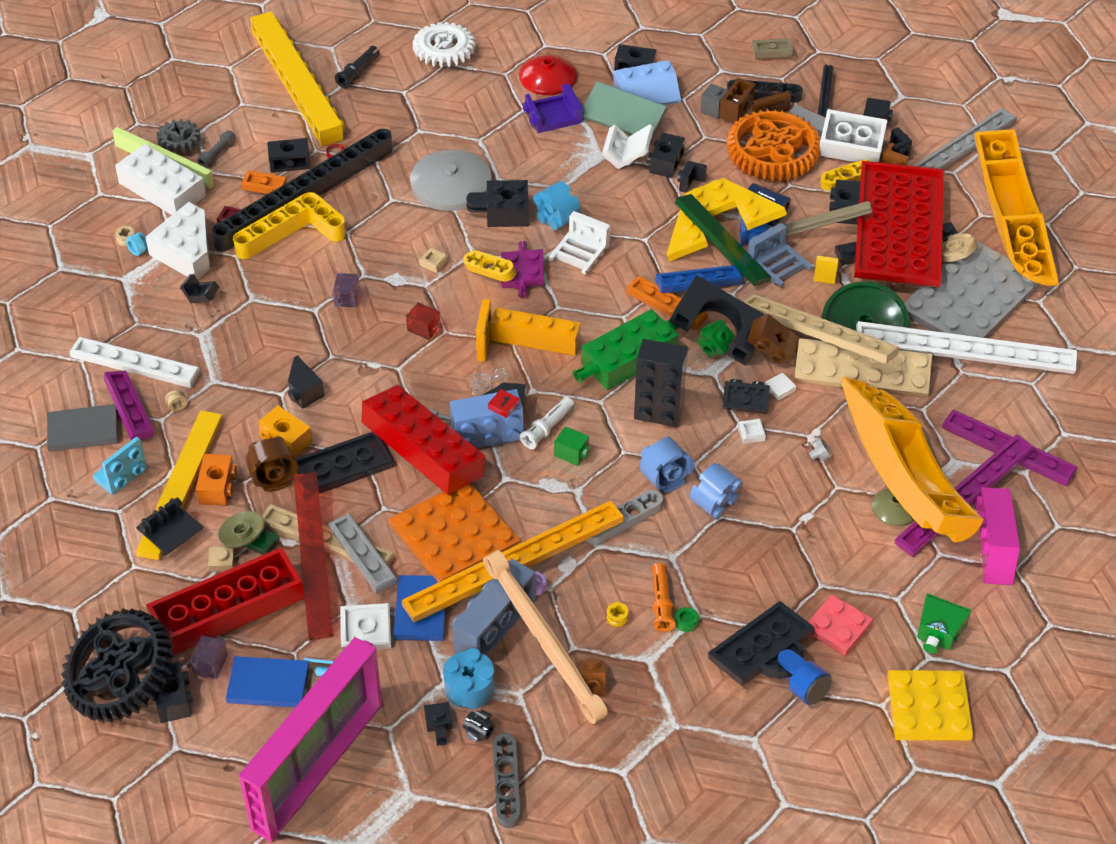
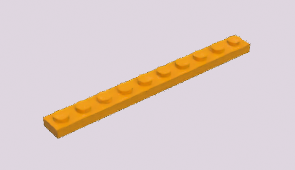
[402,500,623,623]

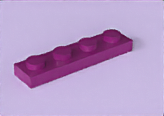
[103,370,154,440]

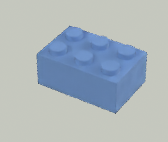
[450,389,523,448]

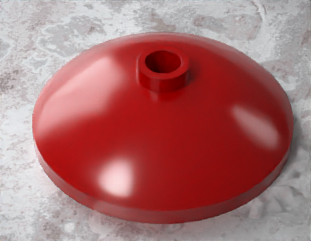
[519,54,577,96]

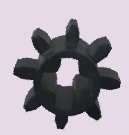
[463,709,495,743]

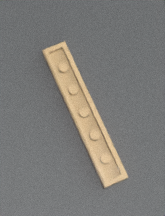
[262,504,395,567]

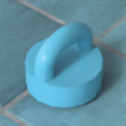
[126,232,148,256]

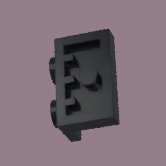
[722,379,770,414]

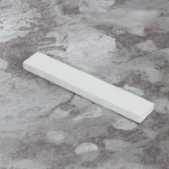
[70,337,200,388]

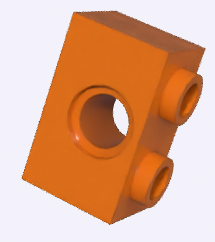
[196,454,237,506]

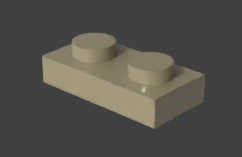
[752,38,793,59]

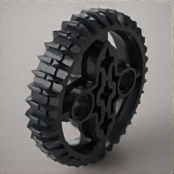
[61,608,175,723]

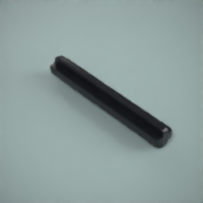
[818,64,834,118]

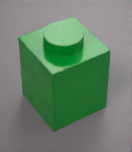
[554,426,591,466]

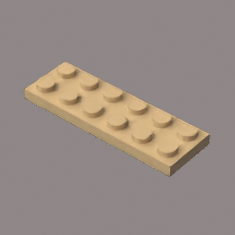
[794,338,932,398]

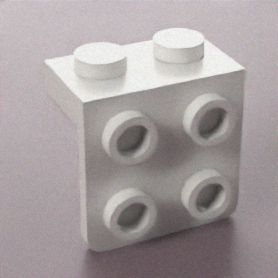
[602,124,654,169]

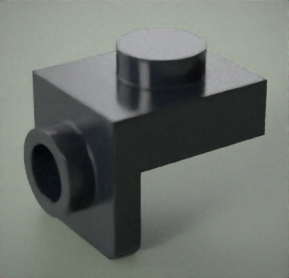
[889,127,912,156]
[677,161,707,193]
[180,274,220,303]

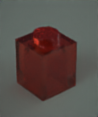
[406,302,442,340]

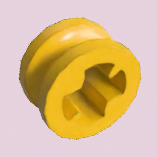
[606,602,629,627]

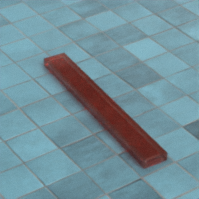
[293,472,334,641]

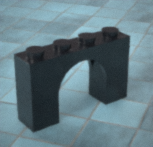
[669,275,765,365]

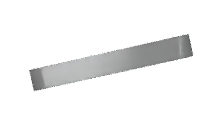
[585,490,663,545]

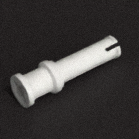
[520,397,575,449]

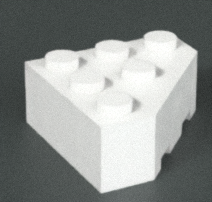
[146,202,210,279]

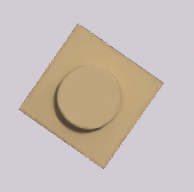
[208,546,234,572]

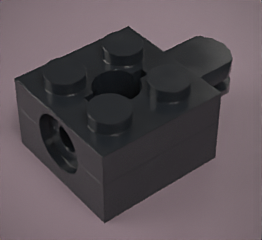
[466,180,529,227]

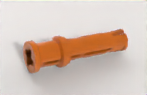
[652,563,676,632]

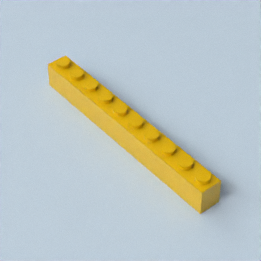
[250,11,345,147]

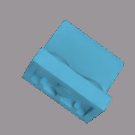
[93,437,147,495]

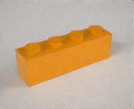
[490,307,581,356]

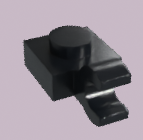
[424,702,453,746]

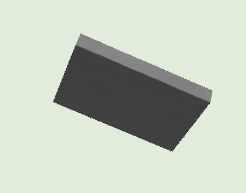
[47,404,118,451]

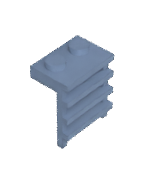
[748,223,813,287]

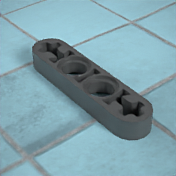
[493,733,520,828]

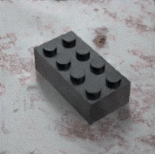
[634,339,688,427]

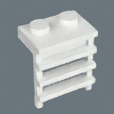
[549,211,610,274]

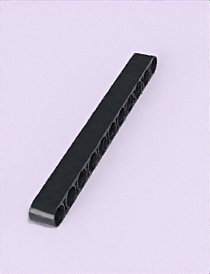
[211,128,393,251]

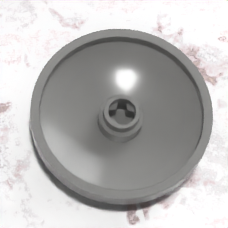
[410,150,492,211]

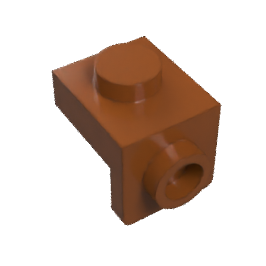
[880,143,909,165]
[579,658,606,696]

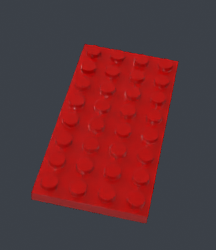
[854,161,944,287]

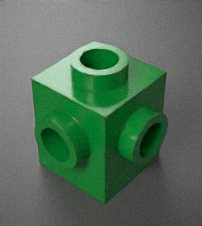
[696,320,735,357]

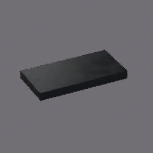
[295,432,394,498]

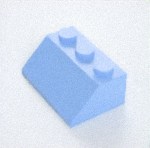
[613,60,681,106]

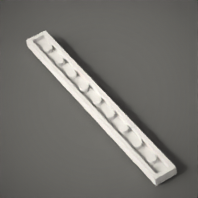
[856,321,1077,374]

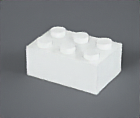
[820,109,887,162]

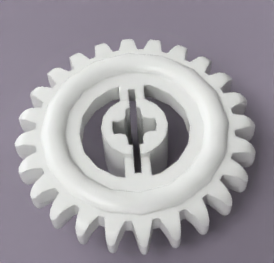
[413,22,476,68]

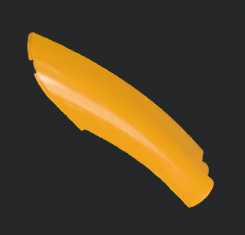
[974,129,1059,286]
[841,377,984,542]

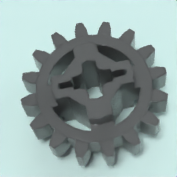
[157,119,201,154]

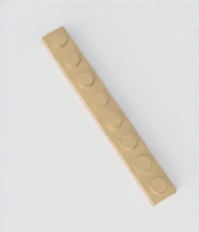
[743,294,899,363]

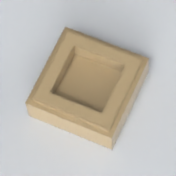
[419,248,449,273]

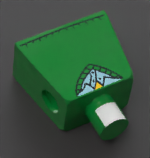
[917,593,971,654]

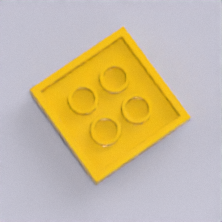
[887,670,973,741]

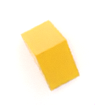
[814,256,839,284]

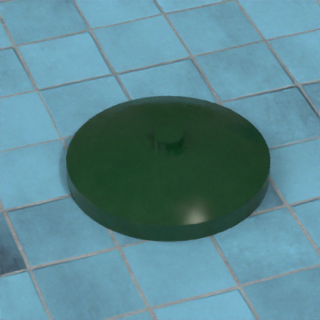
[821,281,910,331]

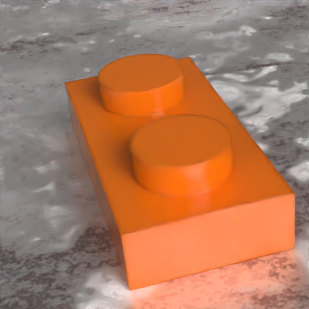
[241,170,287,194]

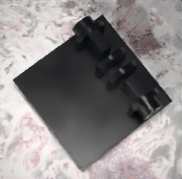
[136,497,204,555]

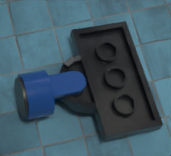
[708,601,832,705]

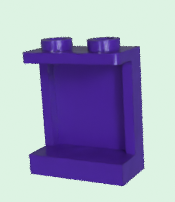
[522,84,583,133]

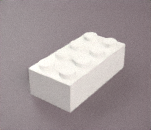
[115,144,206,215]

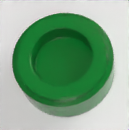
[675,607,699,632]

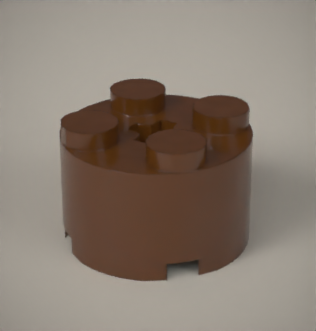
[246,437,298,492]

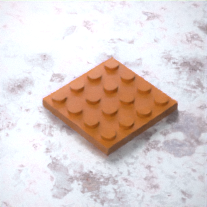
[389,483,521,582]

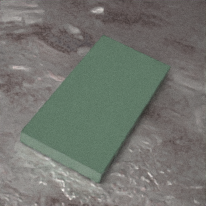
[582,81,668,143]

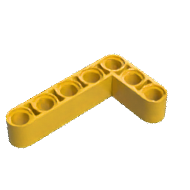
[233,192,346,259]

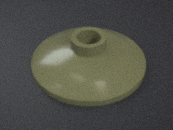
[872,488,914,526]
[218,511,264,548]

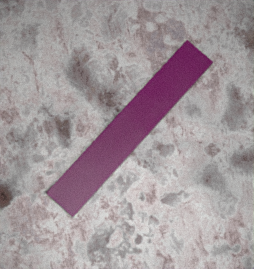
[942,409,1078,487]

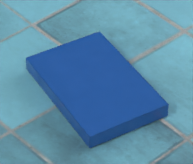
[394,575,445,641]
[226,656,309,707]

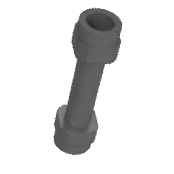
[197,130,236,168]

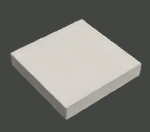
[340,603,391,651]

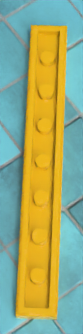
[136,410,223,560]

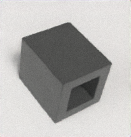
[700,83,728,119]

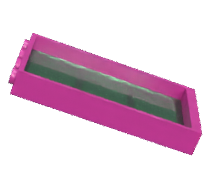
[239,637,382,842]

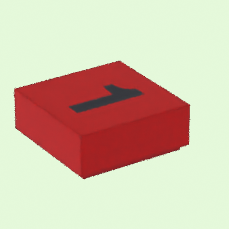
[488,389,520,418]

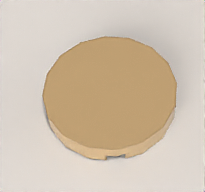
[942,233,977,262]

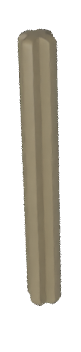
[784,201,872,236]

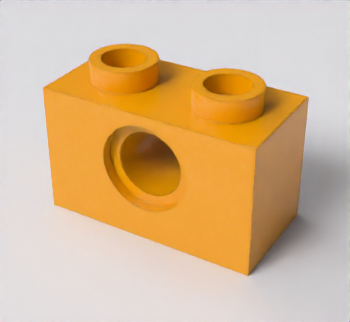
[259,405,313,457]

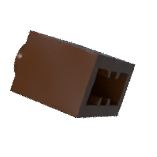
[719,78,756,124]
[747,314,799,365]

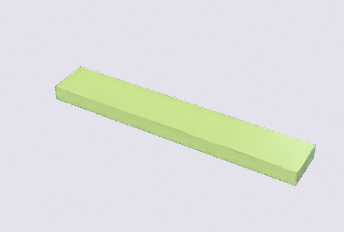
[112,127,214,190]

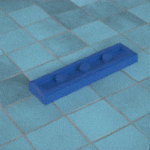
[655,265,743,294]

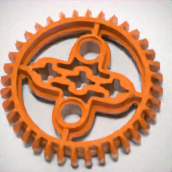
[726,109,821,182]

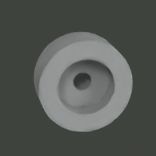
[809,437,833,461]

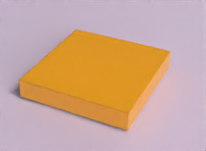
[476,299,492,362]

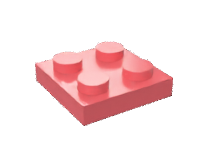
[808,594,873,656]

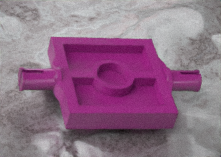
[501,241,544,298]

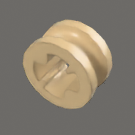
[115,226,135,246]
[165,389,188,412]

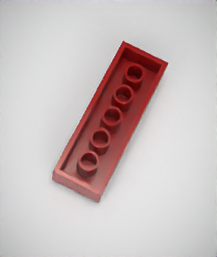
[361,385,485,495]
[146,547,305,655]

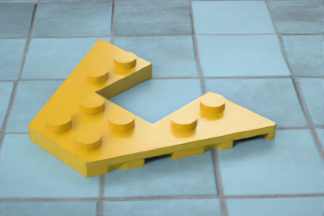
[666,178,787,262]

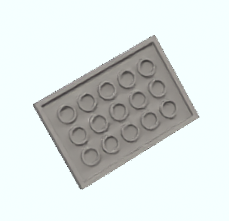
[904,241,1041,338]

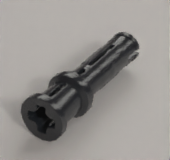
[335,45,380,88]

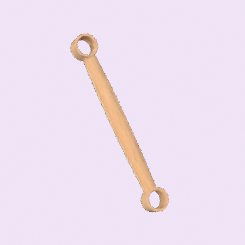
[483,550,608,724]

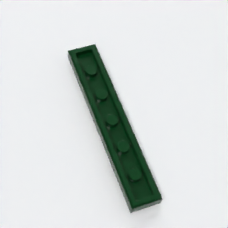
[675,194,771,286]

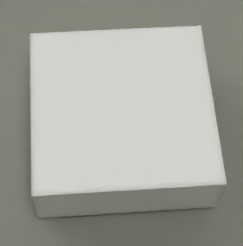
[765,373,796,401]
[738,419,766,444]

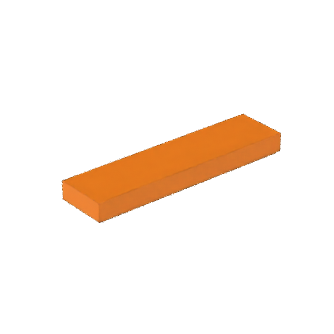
[626,276,708,331]

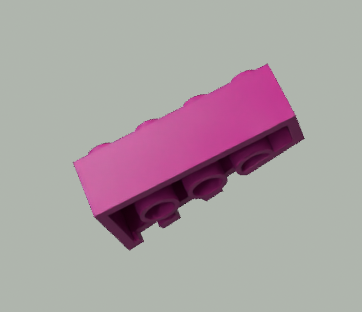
[975,487,1020,585]

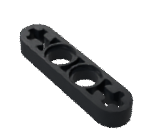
[727,79,803,103]

